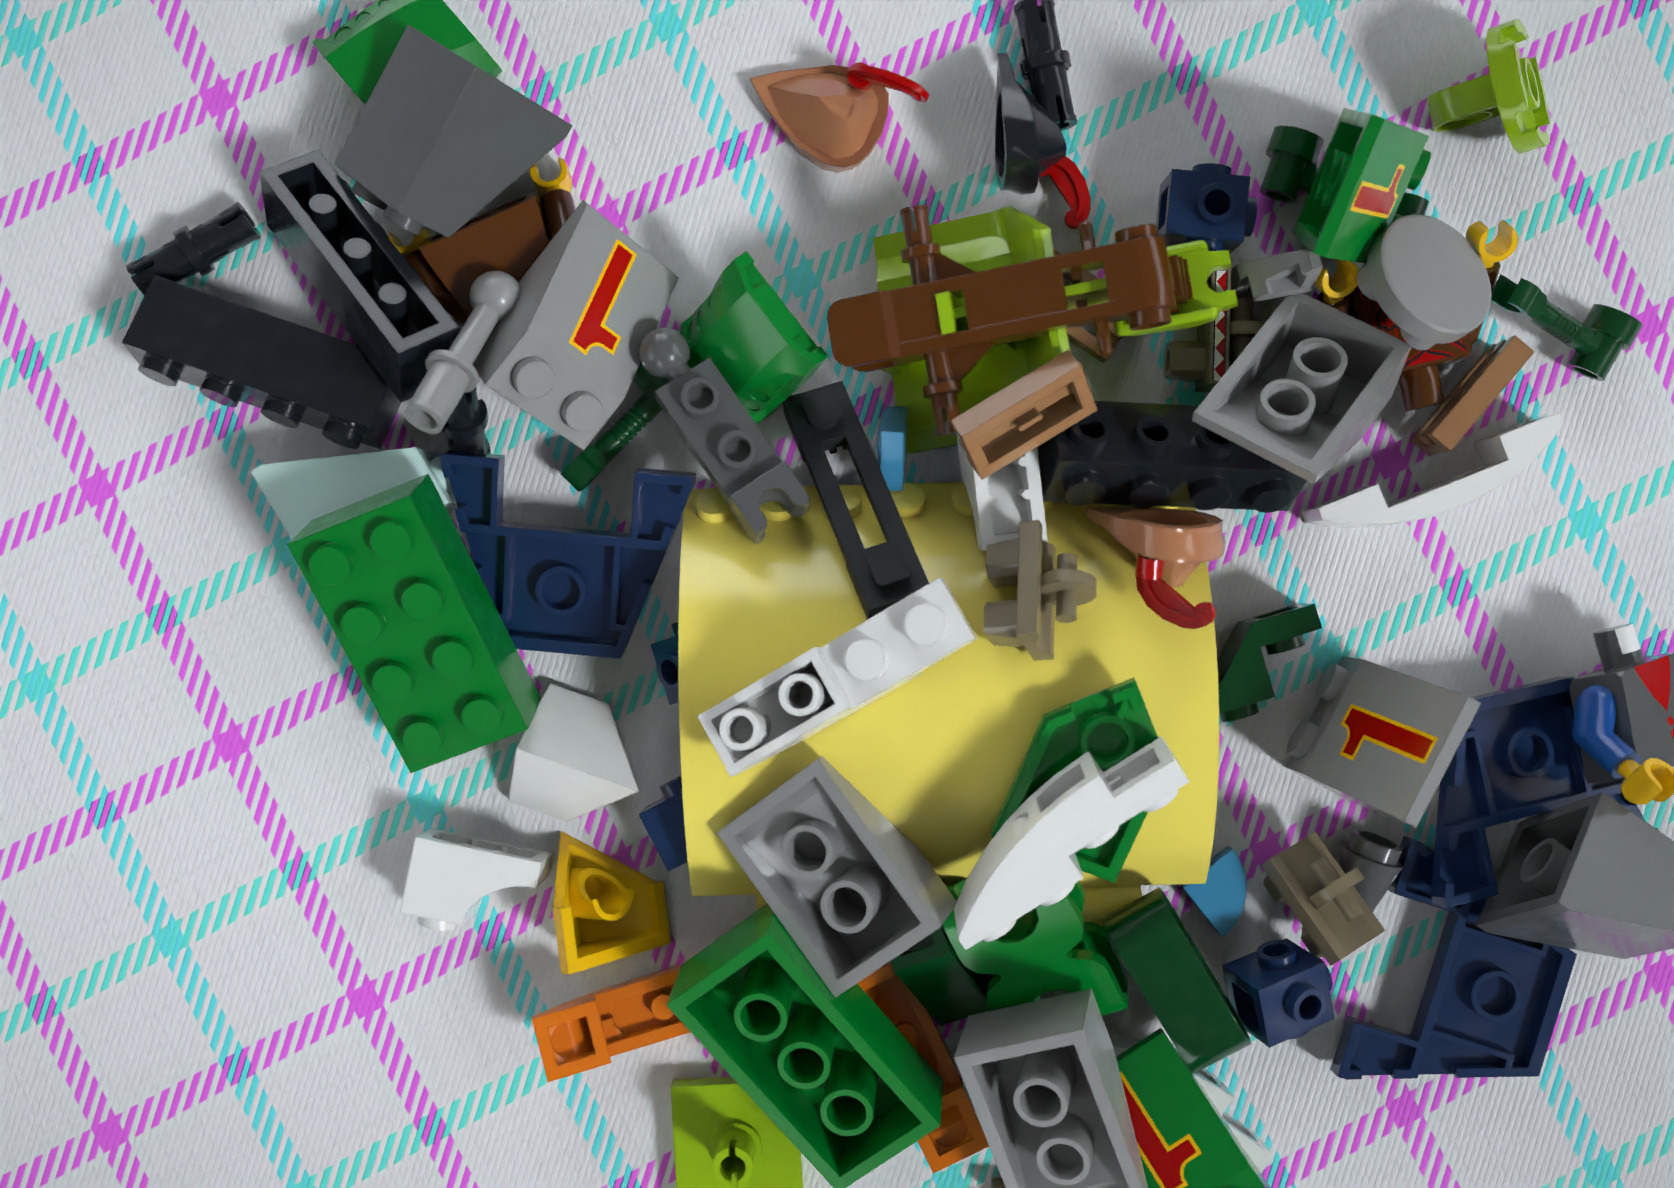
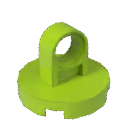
[1427,19,1550,154]

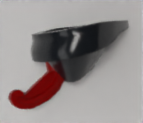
[995,53,1091,229]

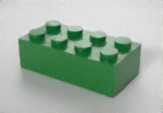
[287,473,541,773]
[667,903,943,1188]

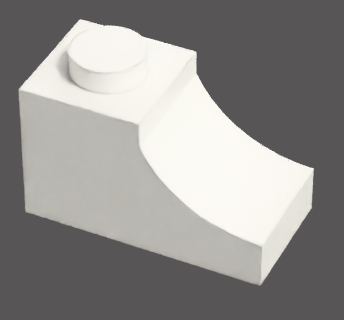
[956,434,1048,551]
[400,828,553,931]

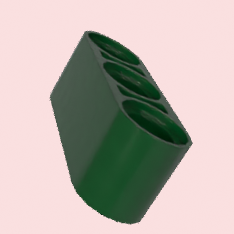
[1102,887,1252,1074]

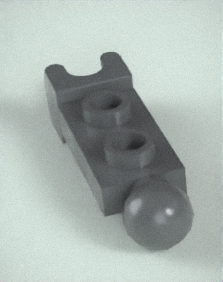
[639,327,810,544]

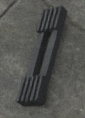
[783,381,929,620]

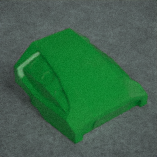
[312,0,502,105]
[680,251,828,424]

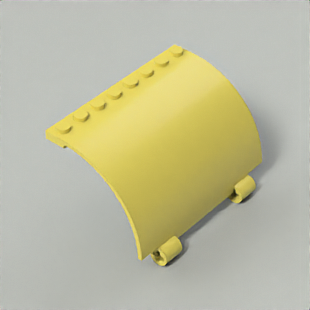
[678,482,1219,929]

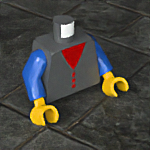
[1569,623,1674,805]

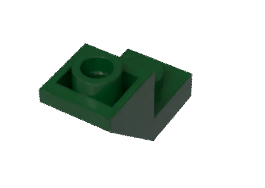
[1217,603,1322,722]
[891,925,992,1026]

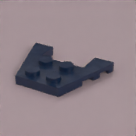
[440,450,696,659]
[1431,677,1658,908]
[1330,836,1577,1080]

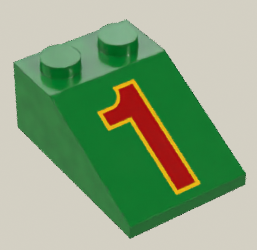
[1292,108,1431,263]
[1116,1028,1270,1188]

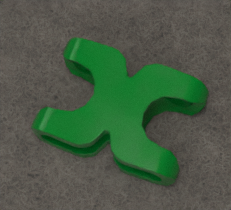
[942,879,1128,1016]

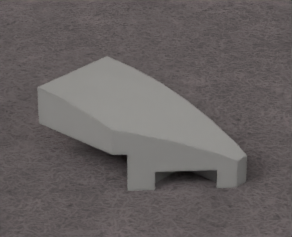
[1231,249,1323,302]

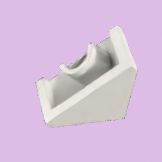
[508,683,639,822]

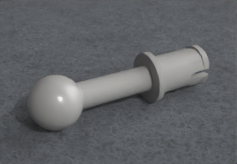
[404,271,521,434]

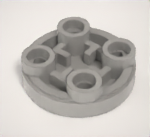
[1357,214,1492,350]

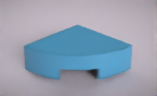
[878,406,908,491]
[1179,846,1247,938]

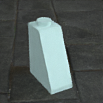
[251,447,457,540]

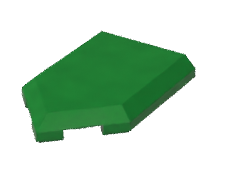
[990,677,1158,883]

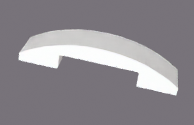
[1300,412,1564,528]

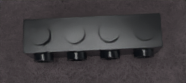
[259,149,460,403]
[122,275,401,450]
[1037,401,1307,513]

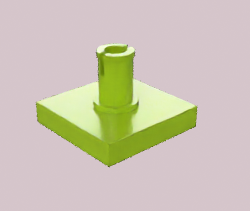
[671,1076,804,1188]

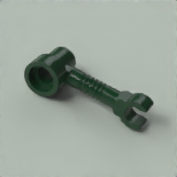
[1259,125,1429,217]
[1491,274,1643,381]
[561,363,669,492]

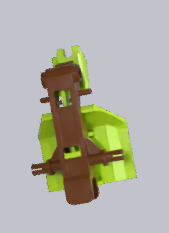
[827,205,1238,454]

